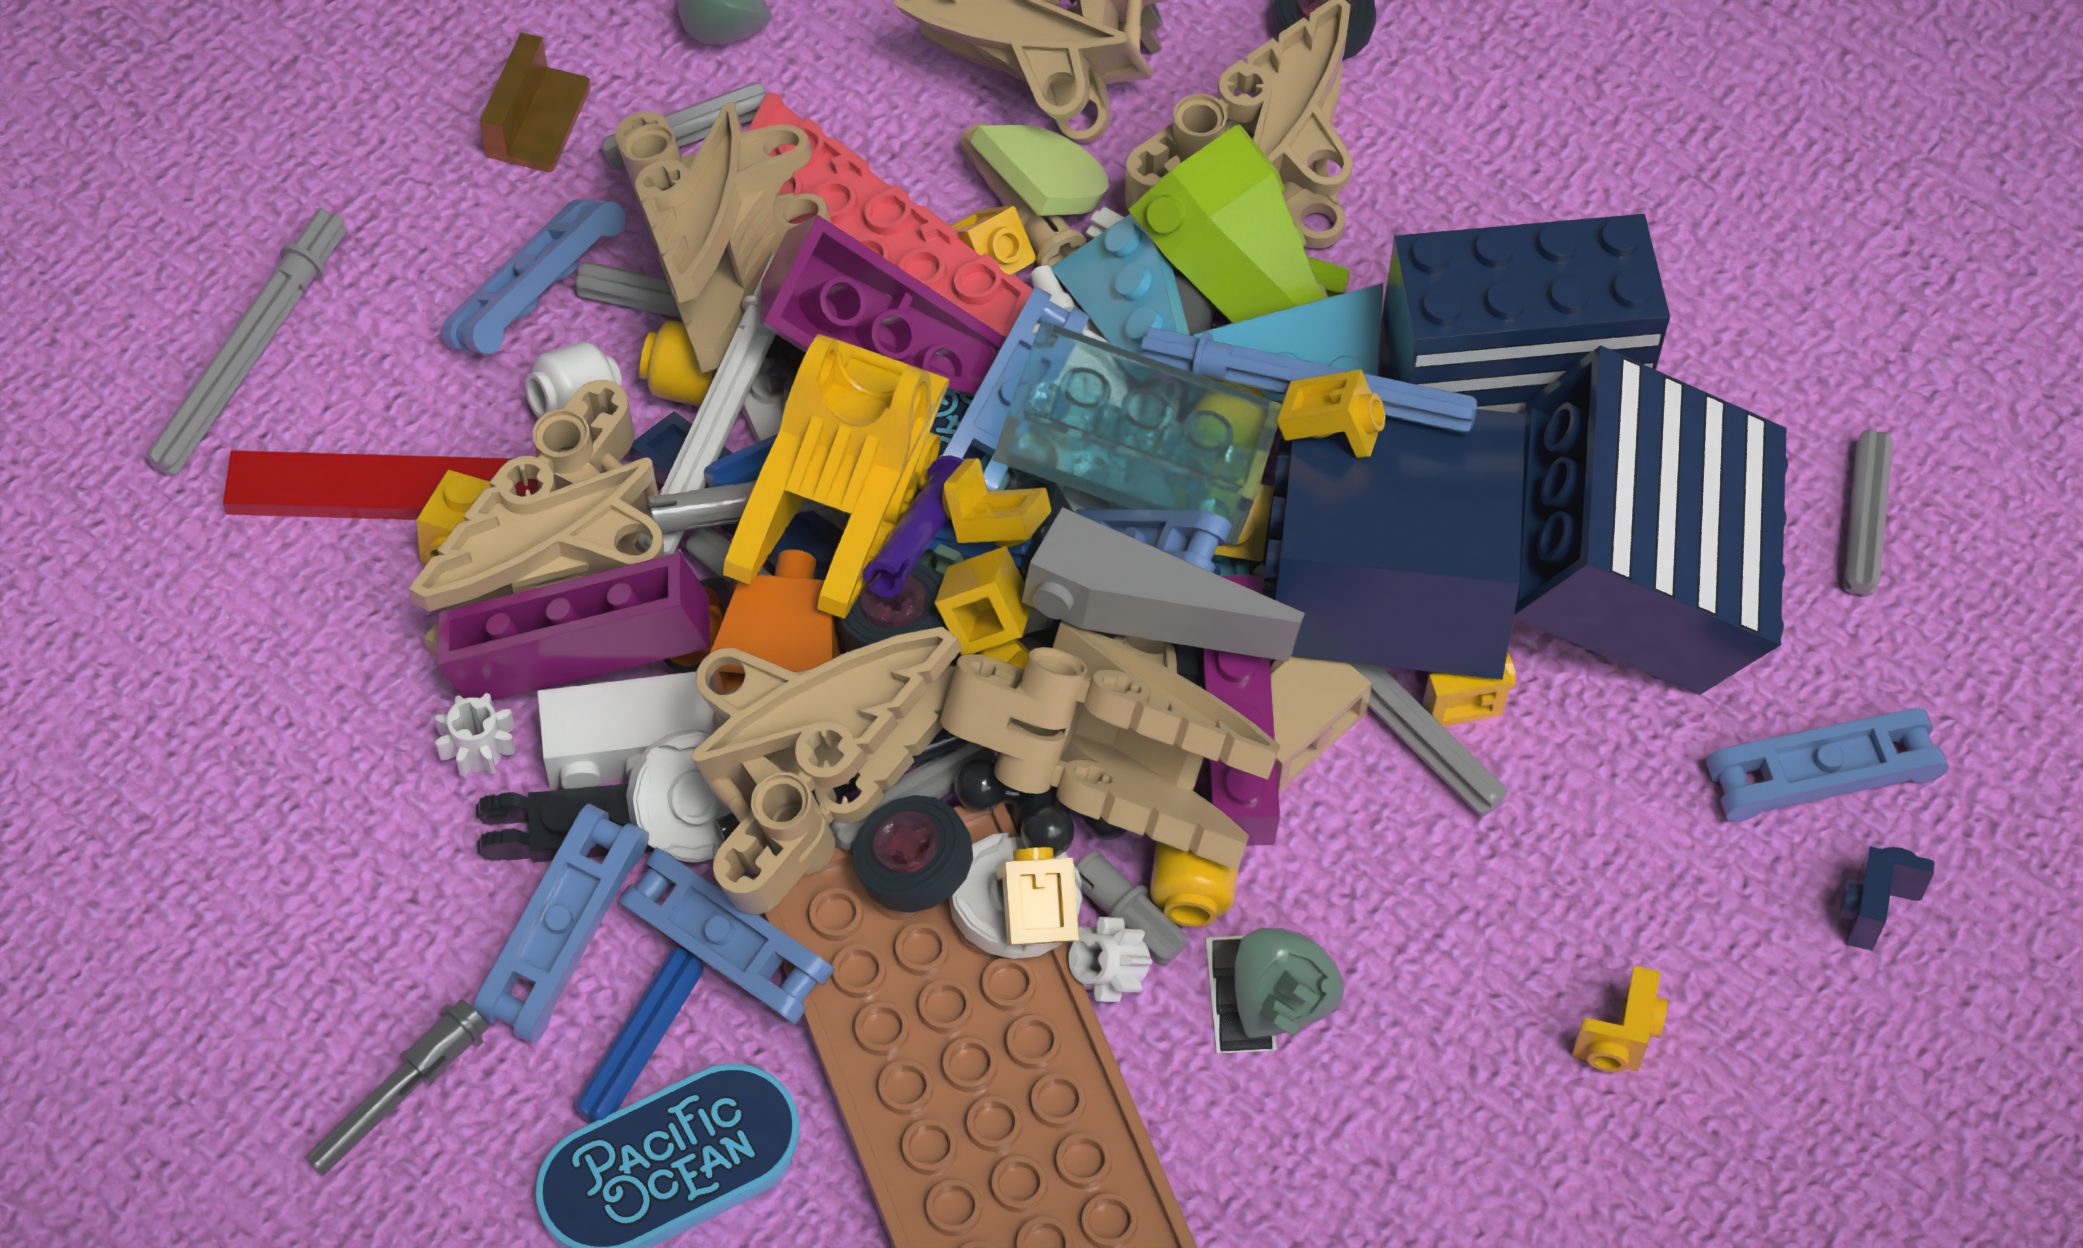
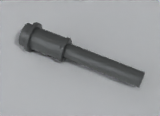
[304,999,489,1176]

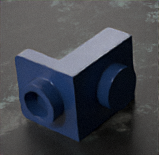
[1839,846,1935,951]

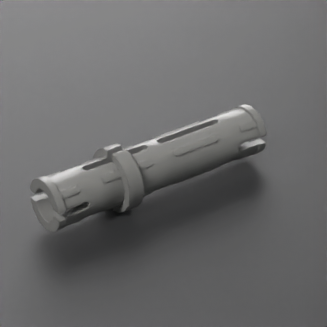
[646,480,836,535]

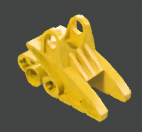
[723,334,950,619]

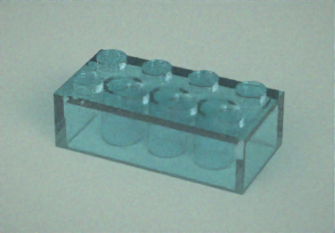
[992,320,1282,545]

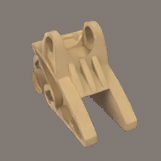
[894,0,1165,144]
[1125,0,1353,249]
[615,102,831,373]
[408,380,664,656]
[940,620,1280,869]
[692,627,962,915]

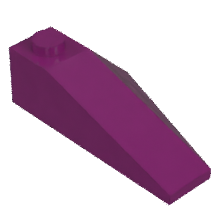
[760,215,1006,397]

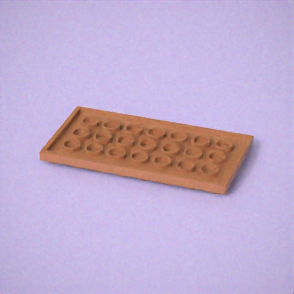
[751,802,1197,1248]

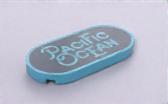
[536,1064,800,1248]

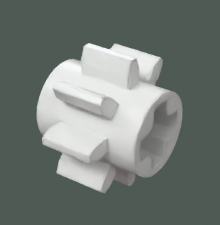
[435,693,516,777]
[1069,917,1152,1002]

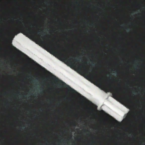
[639,253,776,557]

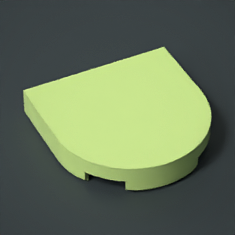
[970,125,1109,216]

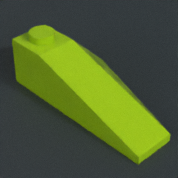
[1128,124,1328,323]

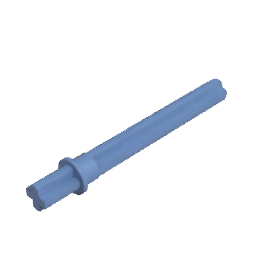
[1140,327,1477,434]

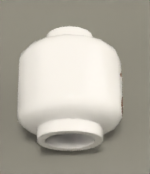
[525,341,622,418]

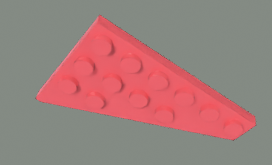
[747,92,1033,338]

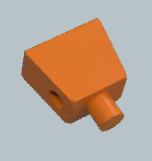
[710,549,840,695]

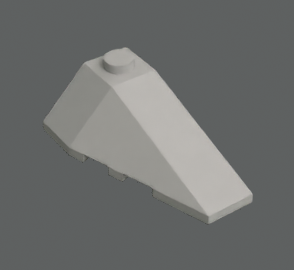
[1022,507,1305,661]

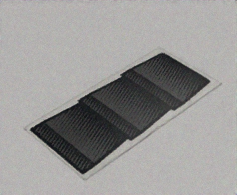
[1205,935,1277,1054]

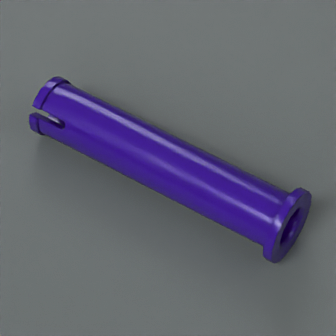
[863,455,964,598]

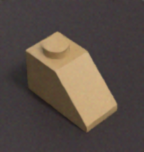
[1270,656,1372,793]

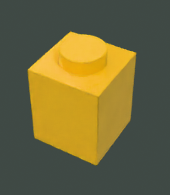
[935,546,1032,656]

